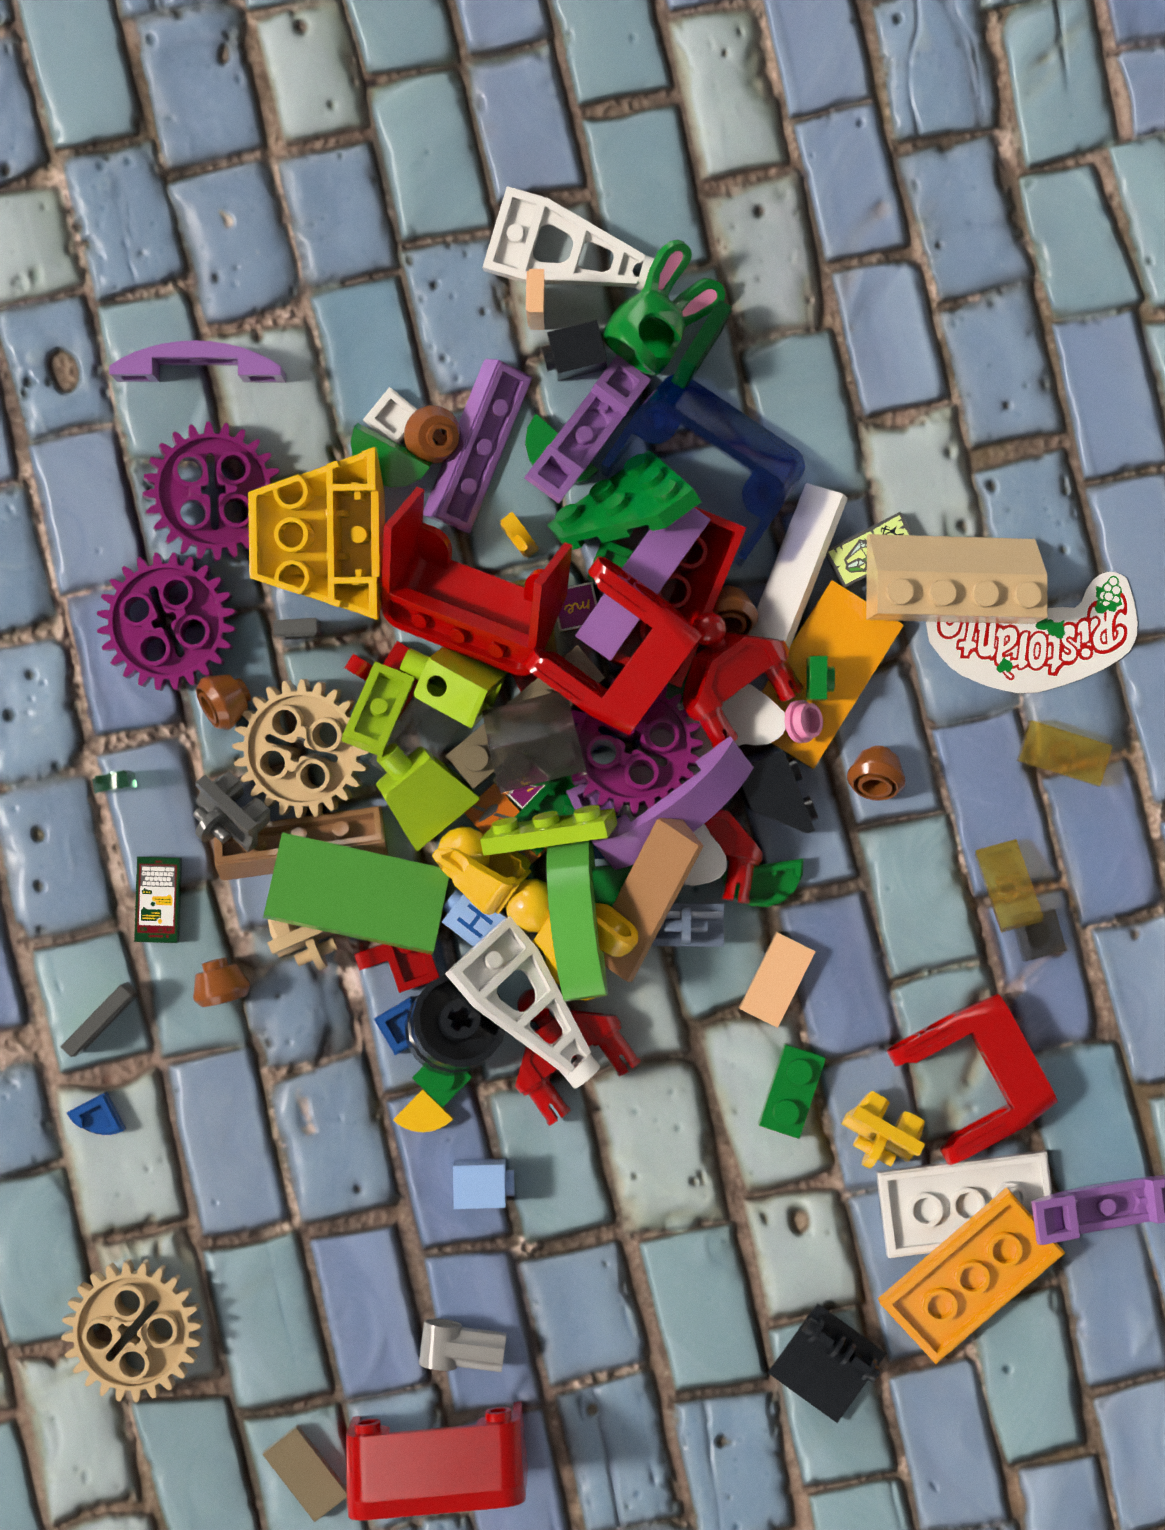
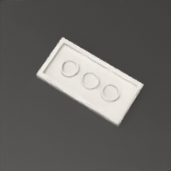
[876,1150,1052,1258]

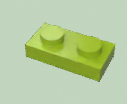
[342,661,415,757]

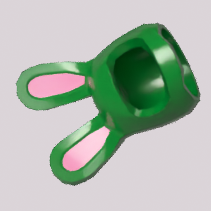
[604,239,726,376]

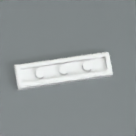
[748,483,848,649]

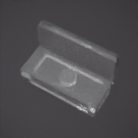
[368,698,461,773]

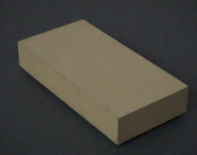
[262,1424,347,1522]

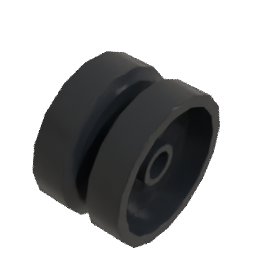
[404,974,505,1076]

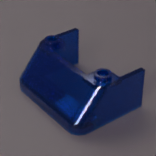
[601,374,805,567]

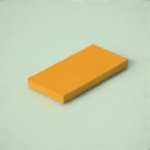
[761,580,904,769]
[878,1187,1065,1364]

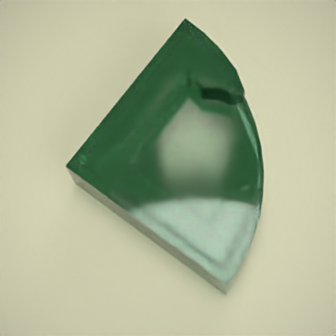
[92,770,137,794]

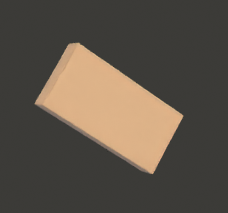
[526,269,545,330]
[739,932,816,1028]

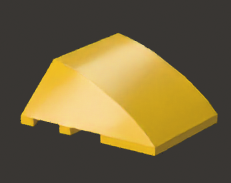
[248,447,385,620]

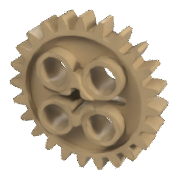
[232,679,370,818]
[61,1259,204,1402]

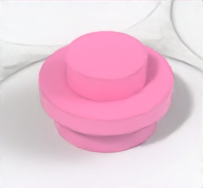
[785,700,823,743]

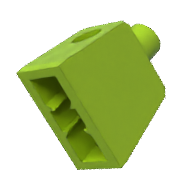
[400,647,508,729]
[376,743,480,851]

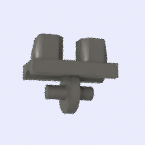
[193,772,270,853]

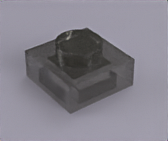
[1011,908,1067,961]

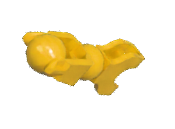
[432,825,638,1001]

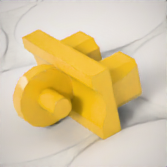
[841,1091,925,1169]

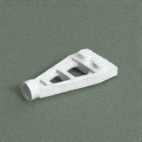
[482,186,654,290]
[445,916,600,1089]

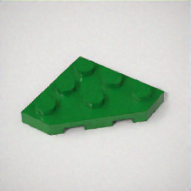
[547,450,702,550]

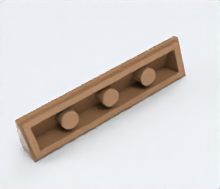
[214,806,388,880]
[601,818,704,982]

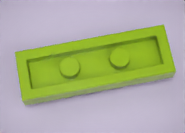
[480,805,618,856]

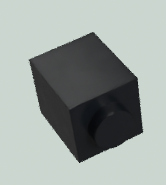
[541,320,607,381]

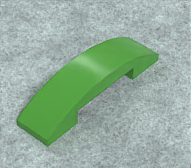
[547,840,608,1002]

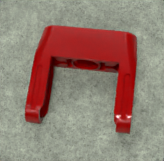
[524,556,702,735]
[886,994,1058,1165]

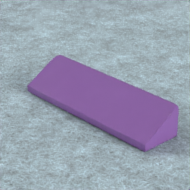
[423,359,533,534]

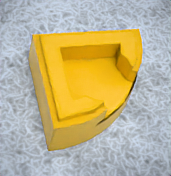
[500,512,539,559]
[393,1089,454,1132]

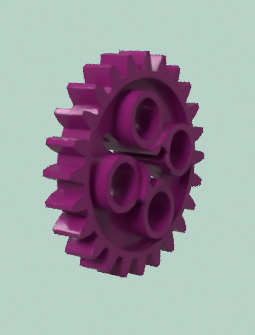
[142,421,280,562]
[97,552,238,691]
[563,678,703,817]

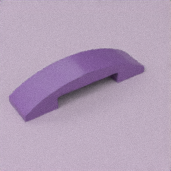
[109,340,286,383]
[524,355,651,503]
[575,508,711,661]
[591,736,754,870]
[1031,1175,1165,1245]

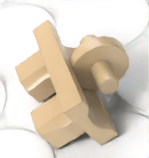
[267,919,338,971]

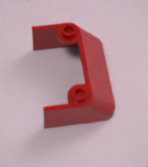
[381,487,572,676]
[346,1401,528,1521]

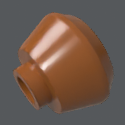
[404,405,461,464]
[712,586,758,635]
[196,674,251,730]
[847,746,906,801]
[193,957,251,1007]

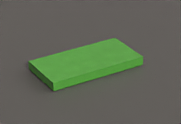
[263,832,449,955]

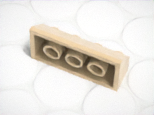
[866,534,1048,624]

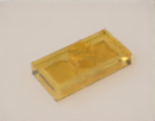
[1016,720,1113,787]
[975,839,1044,933]

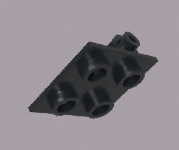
[768,1303,887,1423]

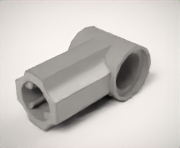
[419,1318,507,1372]

